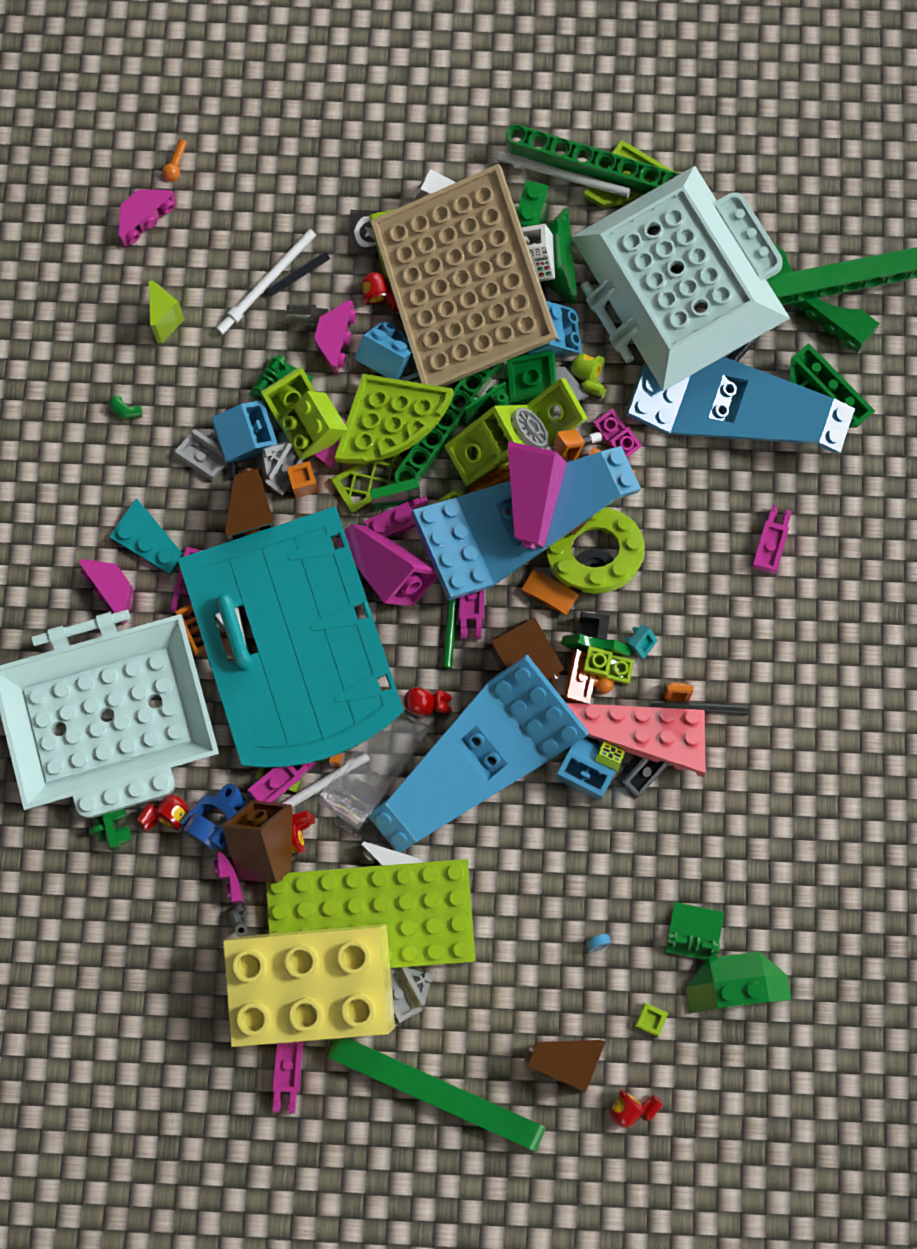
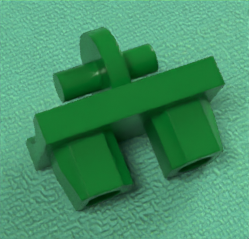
[89,808,133,851]

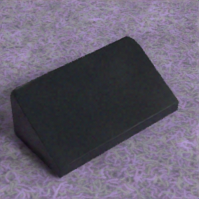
[615,755,669,798]

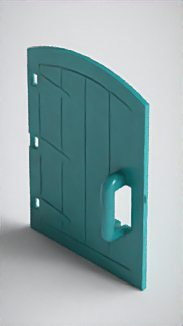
[178,506,404,768]

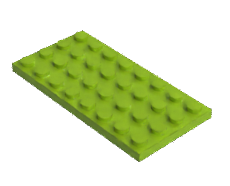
[266,859,476,968]

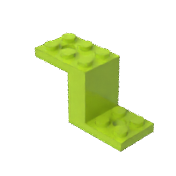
[444,378,588,487]

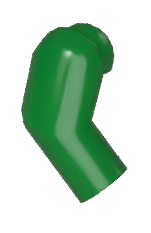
[109,395,143,419]

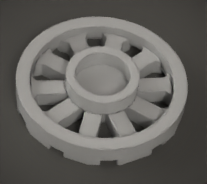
[511,408,548,448]

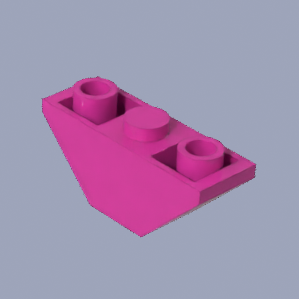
[118,190,177,248]
[314,300,357,375]
[79,559,134,625]

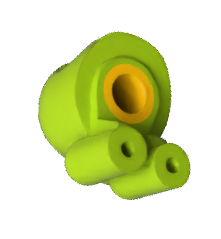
[571,353,607,398]

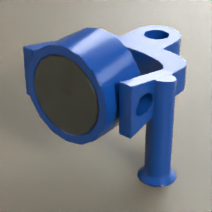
[180,784,246,851]

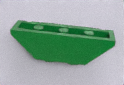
[546,208,577,305]
[789,343,875,428]
[686,951,791,1014]

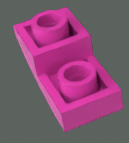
[592,409,642,457]
[214,852,245,905]

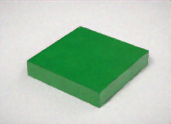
[507,350,557,405]
[370,478,420,512]

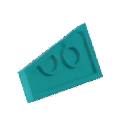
[110,498,184,576]

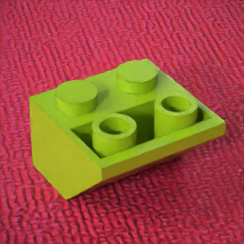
[278,391,348,459]

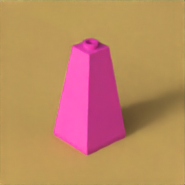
[508,441,567,550]
[337,524,438,606]

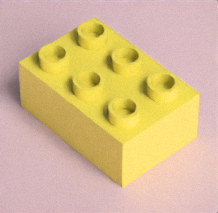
[223,924,395,1047]

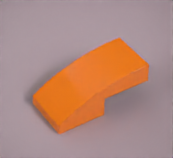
[521,570,579,616]

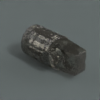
[286,304,328,326]

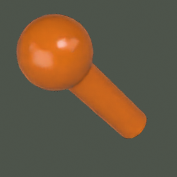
[162,139,187,182]

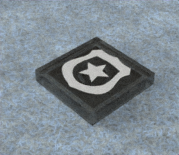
[347,210,385,257]

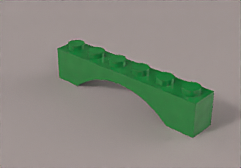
[773,243,880,352]

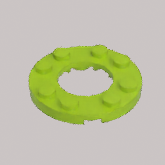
[547,507,645,594]

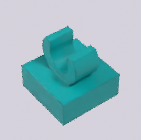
[624,624,658,659]

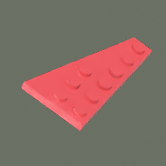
[566,703,706,778]

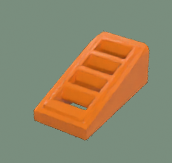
[553,429,585,461]
[174,604,207,658]
[664,682,693,702]

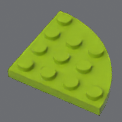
[335,374,454,464]

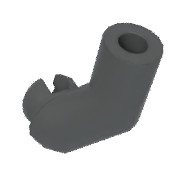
[228,905,247,937]

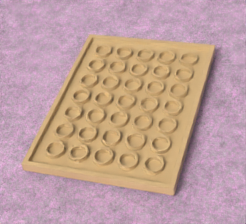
[371,164,558,387]

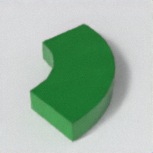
[561,634,631,656]

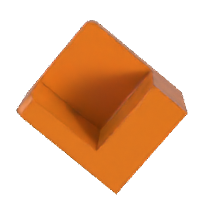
[287,461,319,498]

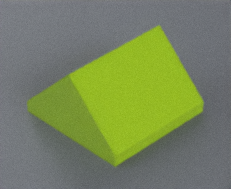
[149,281,185,344]
[261,366,315,431]

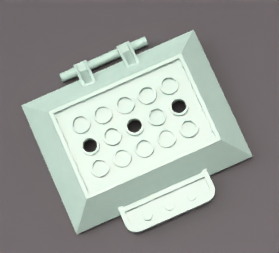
[571,166,790,391]
[0,610,219,818]

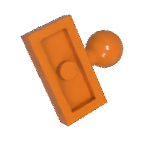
[564,650,614,704]

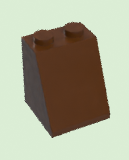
[225,468,275,541]
[486,617,564,682]
[222,800,292,884]
[524,1040,606,1093]

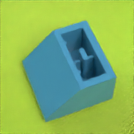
[529,301,582,358]
[354,321,414,379]
[211,400,277,463]
[556,737,616,802]

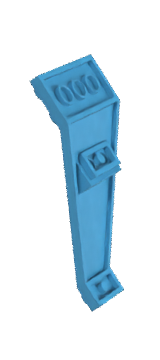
[625,357,855,454]
[411,446,641,601]
[367,655,589,853]

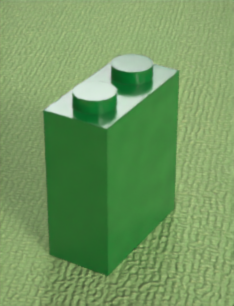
[517,180,549,228]

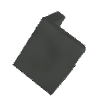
[577,612,610,640]

